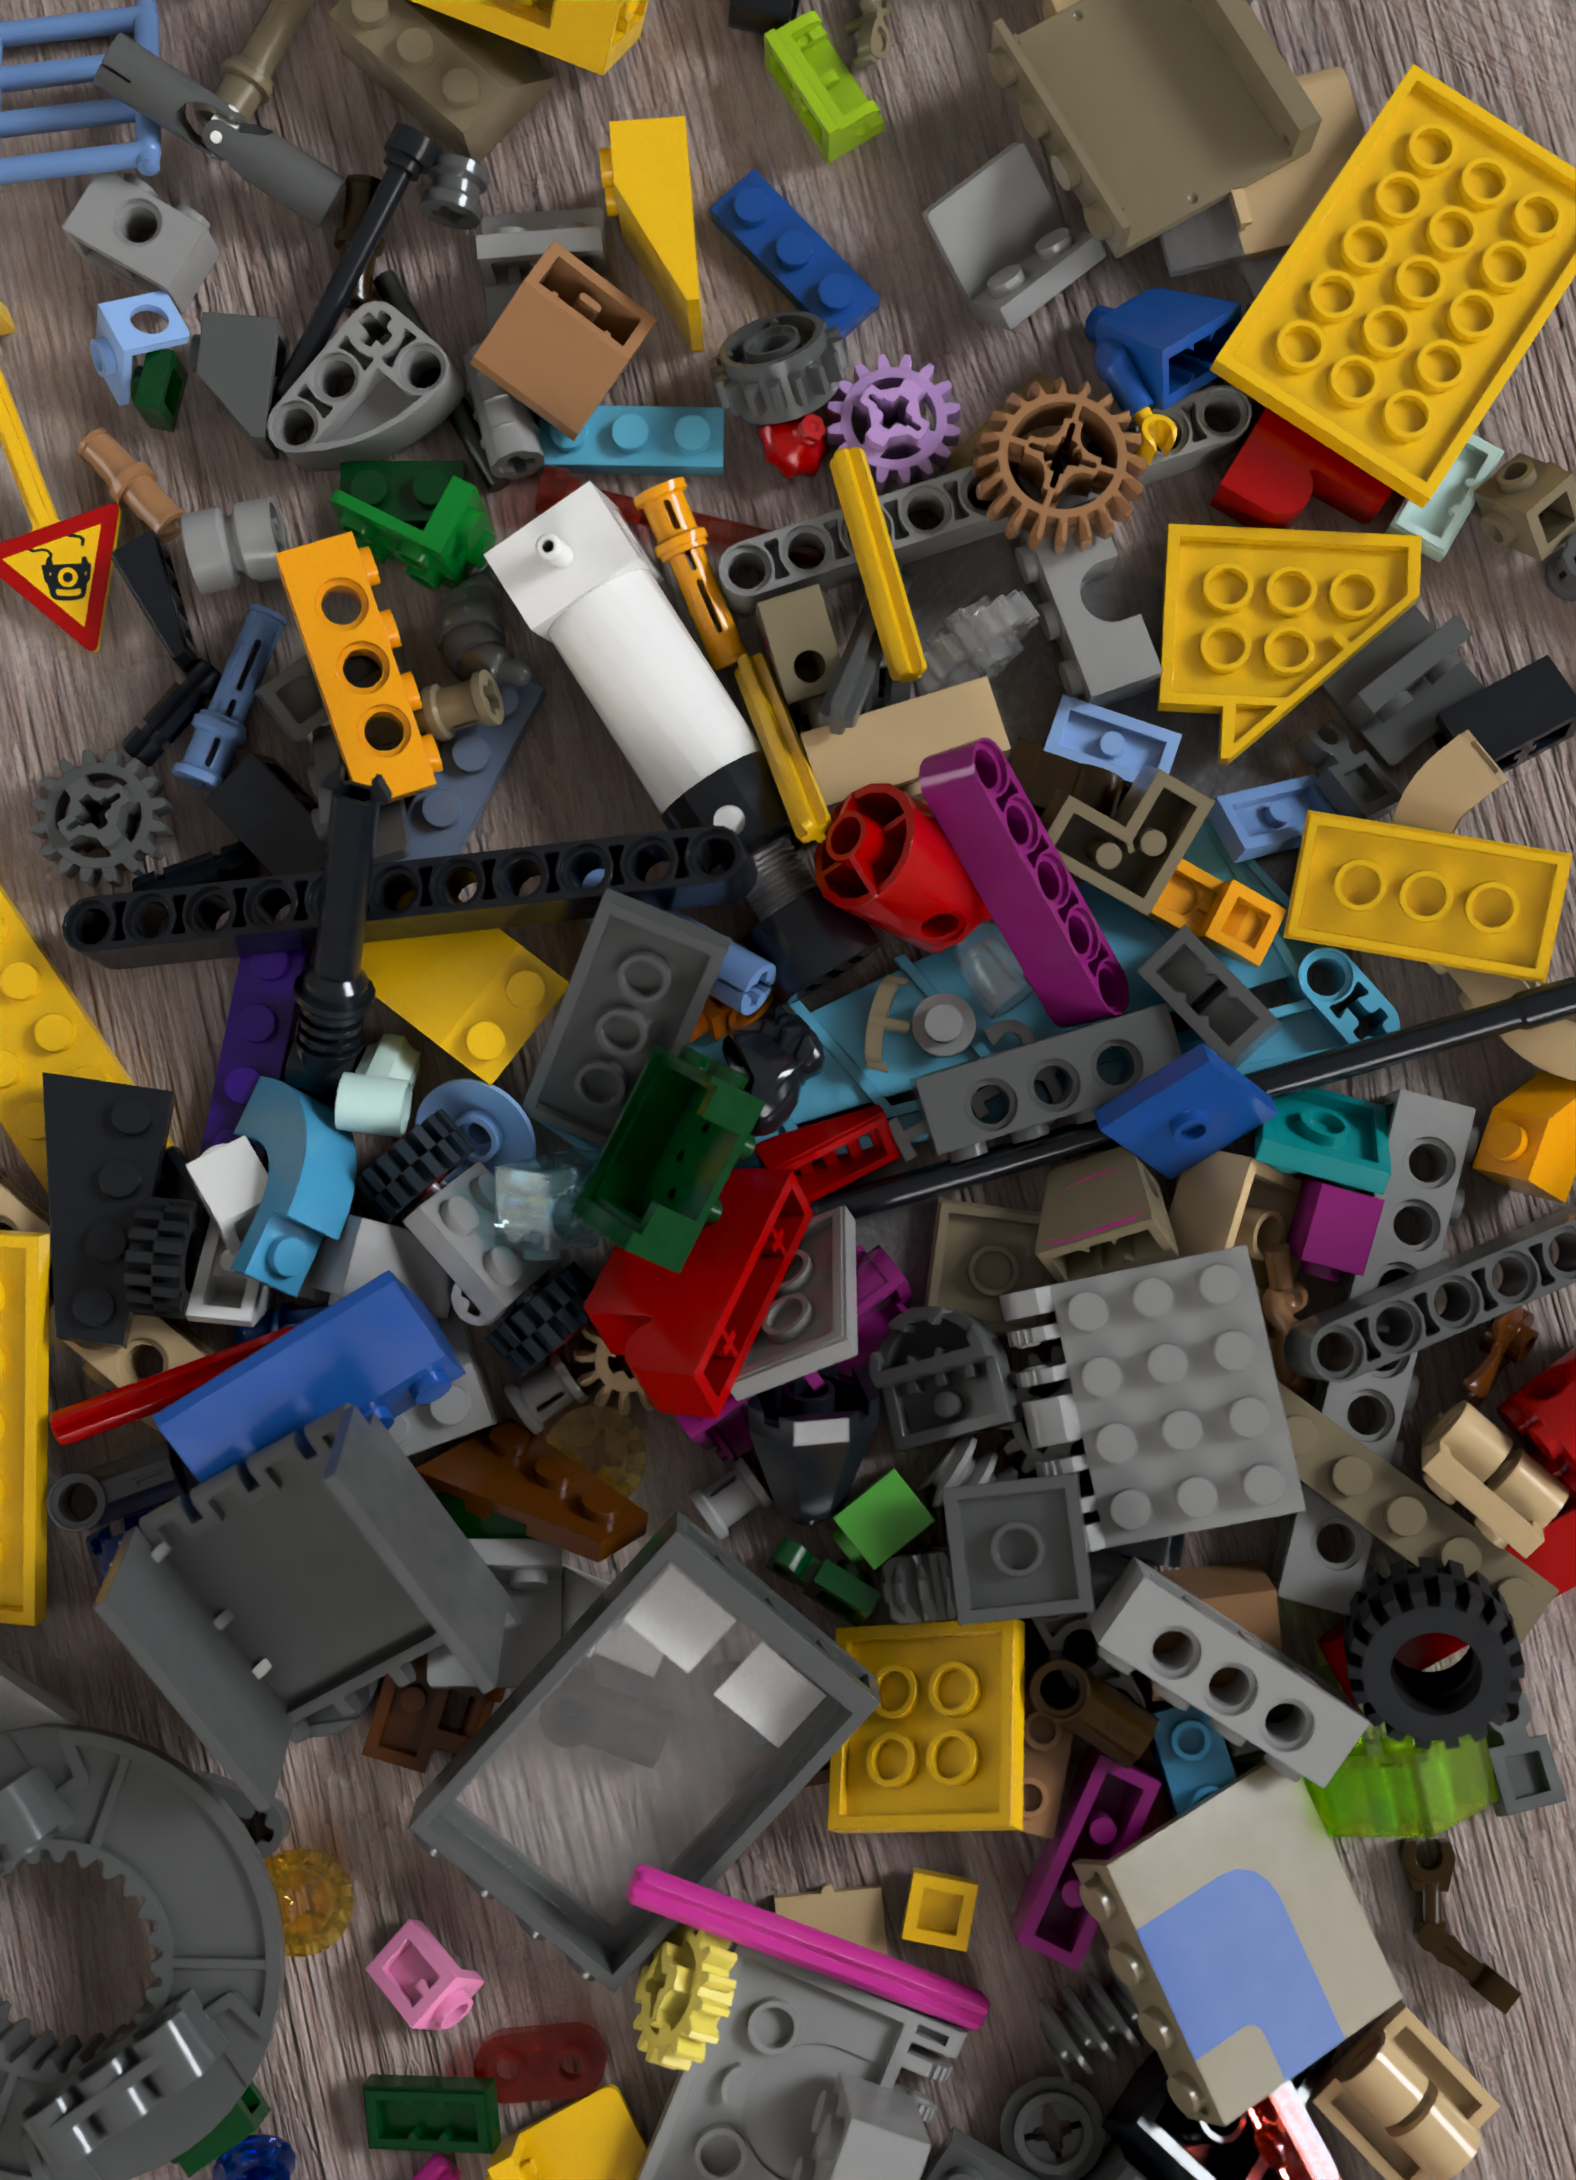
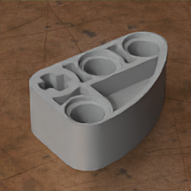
[267,301,465,471]

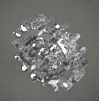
[916,590,1040,695]

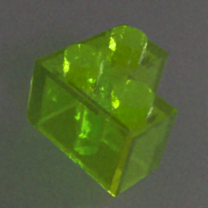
[1304,1732,1500,1838]

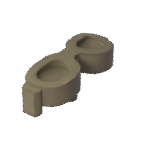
[844,0,891,69]
[865,975,911,1073]

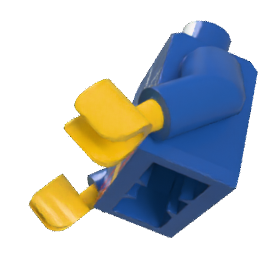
[1085,288,1256,465]

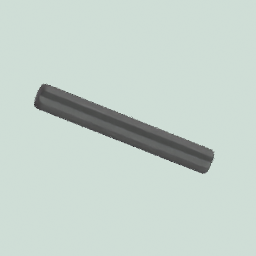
[818,562,913,735]

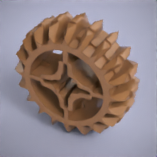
[972,376,1147,555]

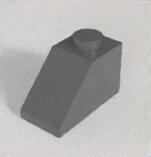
[190,312,290,460]

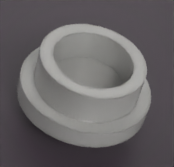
[912,993,976,1058]

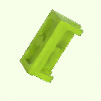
[764,11,885,164]

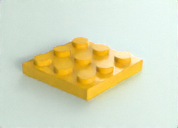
[828,1619,1025,1833]

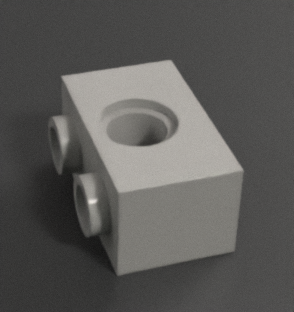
[62,172,221,314]

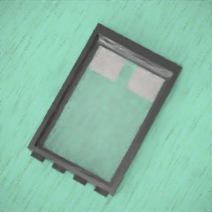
[408,1510,881,1993]

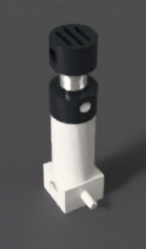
[483,481,884,1005]

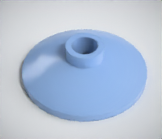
[415,1078,536,1192]

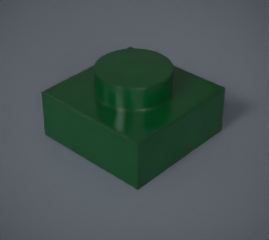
[131,349,188,432]

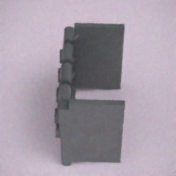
[93,1402,522,1813]

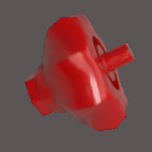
[758,413,830,479]

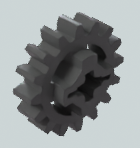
[30,749,174,888]

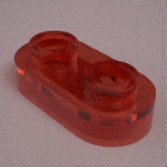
[473,2022,607,2104]

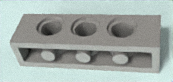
[1089,1557,1370,1789]

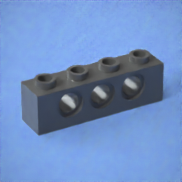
[909,1002,1182,1163]

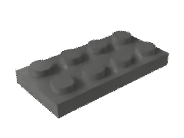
[521,888,732,1147]

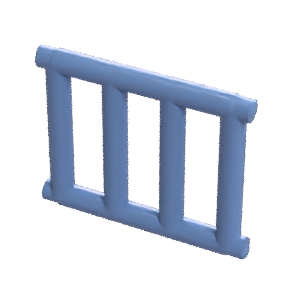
[0,0,161,185]

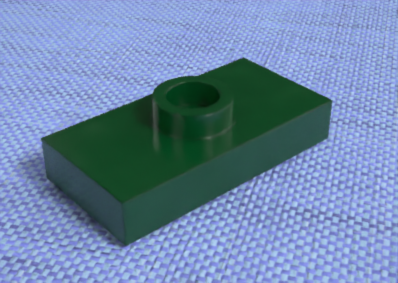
[362,2074,502,2154]

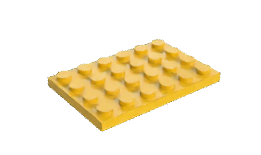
[1209,64,1576,508]

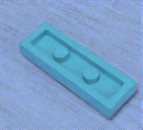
[538,405,725,476]

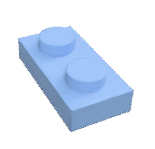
[1043,694,1182,789]

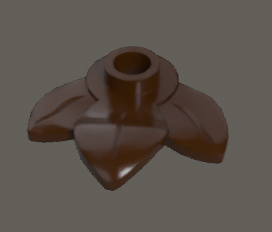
[1463,1306,1538,1408]

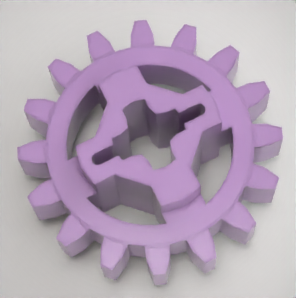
[827,354,961,493]

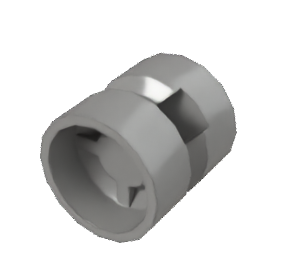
[181,496,288,594]

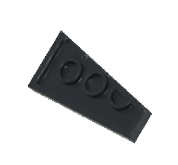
[42,1072,176,1349]

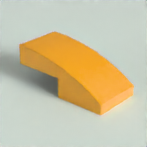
[1134,858,1288,967]

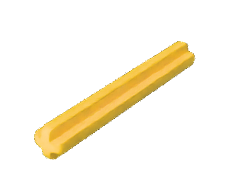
[829,446,927,683]
[734,653,833,843]

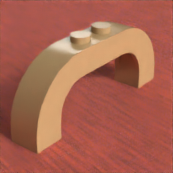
[1392,730,1576,1081]

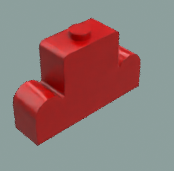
[1210,407,1393,529]
[584,1168,814,1419]

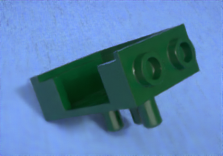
[571,1045,766,1274]

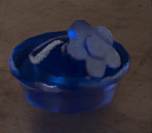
[213,2134,296,2180]

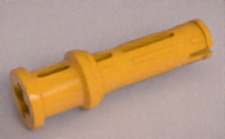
[632,477,749,673]

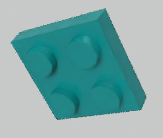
[1255,1087,1392,1195]

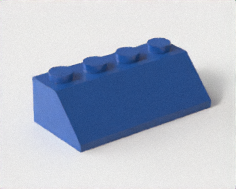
[153,1270,466,1484]

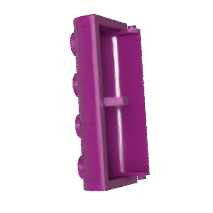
[674,1245,913,1462]

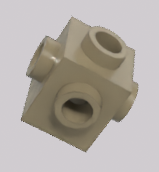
[1473,453,1576,561]

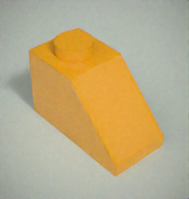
[1472,1070,1576,1203]

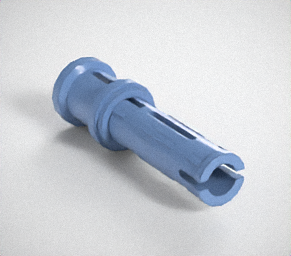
[171,604,288,793]

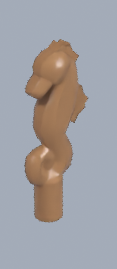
[1261,1243,1312,1397]

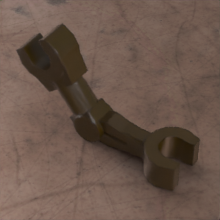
[1398,1838,1521,2015]

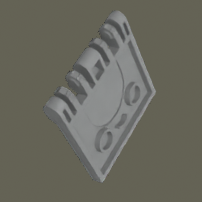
[999,1244,1307,1553]
[634,1942,968,2180]

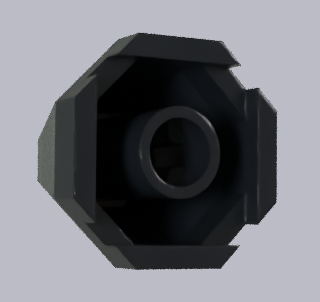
[740,1363,879,1525]

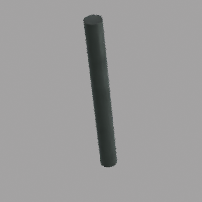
[373,270,511,492]

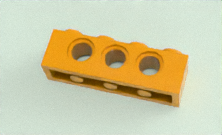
[275,531,443,806]

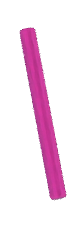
[625,1864,990,2031]

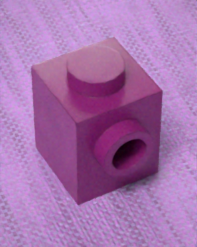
[1286,1177,1385,1282]

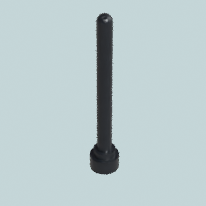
[275,123,440,401]

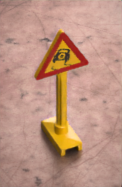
[0,301,122,653]

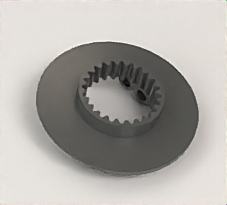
[0,1725,286,2180]

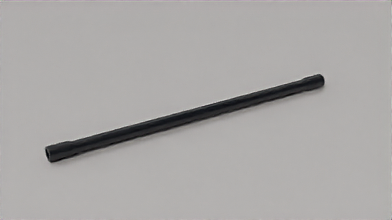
[809,976,1576,1219]

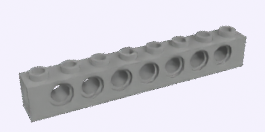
[1268,1089,1480,1616]

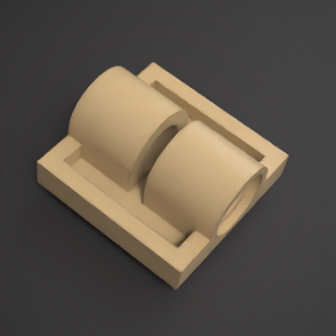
[1421,1400,1569,1559]
[1309,2000,1501,2180]

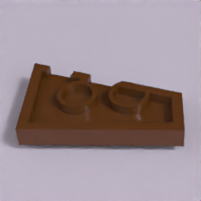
[415,1417,648,1563]

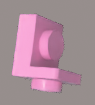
[365,1919,484,2031]

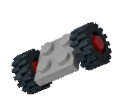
[355,1109,594,1378]

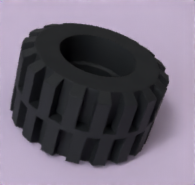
[1343,1557,1525,1750]

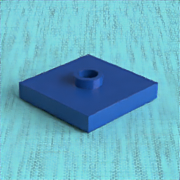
[1094,1043,1278,1180]

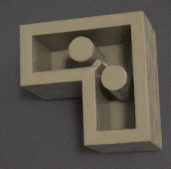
[1040,764,1215,916]

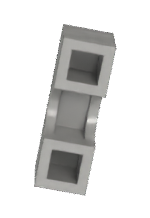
[1015,498,1163,707]

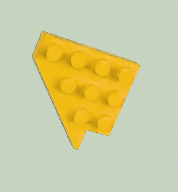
[1157,523,1422,766]

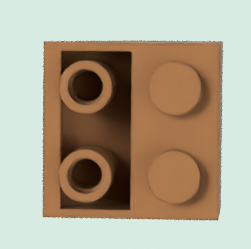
[469,241,658,441]

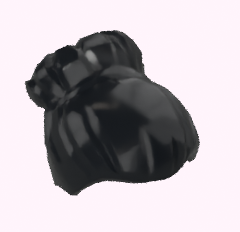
[722,1007,825,1137]

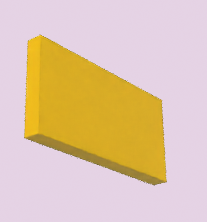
[1283,810,1573,984]

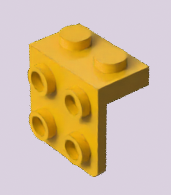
[485,2083,648,2180]

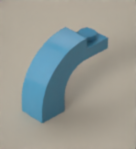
[231,1076,357,1297]

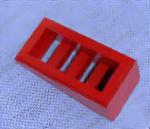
[754,1104,901,1204]

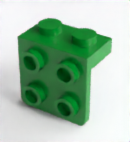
[328,475,495,592]

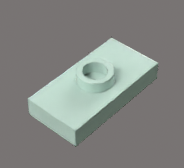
[1385,434,1504,563]

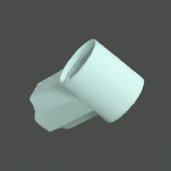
[335,1034,421,1138]

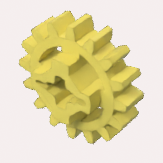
[633,1922,737,2072]

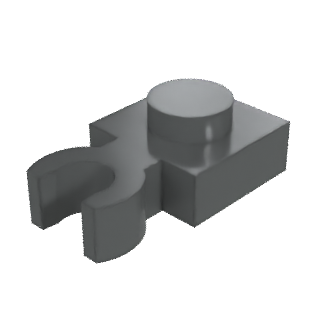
[1294,719,1402,821]
[1476,1692,1567,1817]

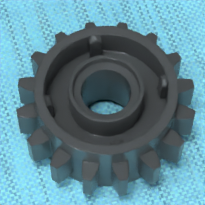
[710,311,849,425]

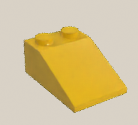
[599,116,704,352]
[361,889,569,1086]

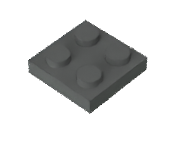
[942,1473,1096,1625]

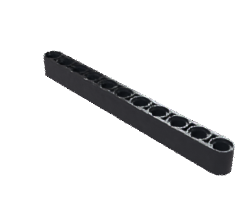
[62,825,758,970]

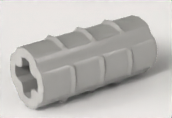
[462,342,545,479]

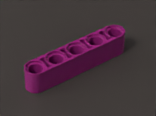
[919,737,1129,1028]

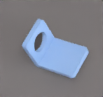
[90,290,190,406]

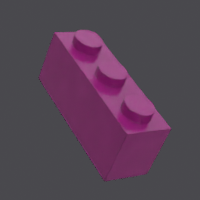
[1010,1744,1162,1971]

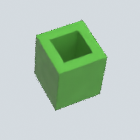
[830,1465,935,1570]

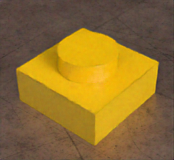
[900,1866,979,1952]

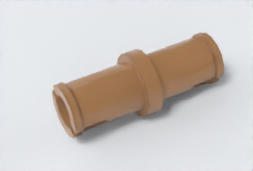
[77,427,186,543]

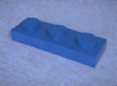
[709,169,880,340]

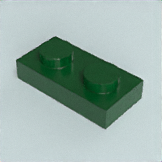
[340,461,468,529]

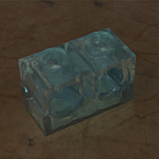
[495,1148,605,1261]

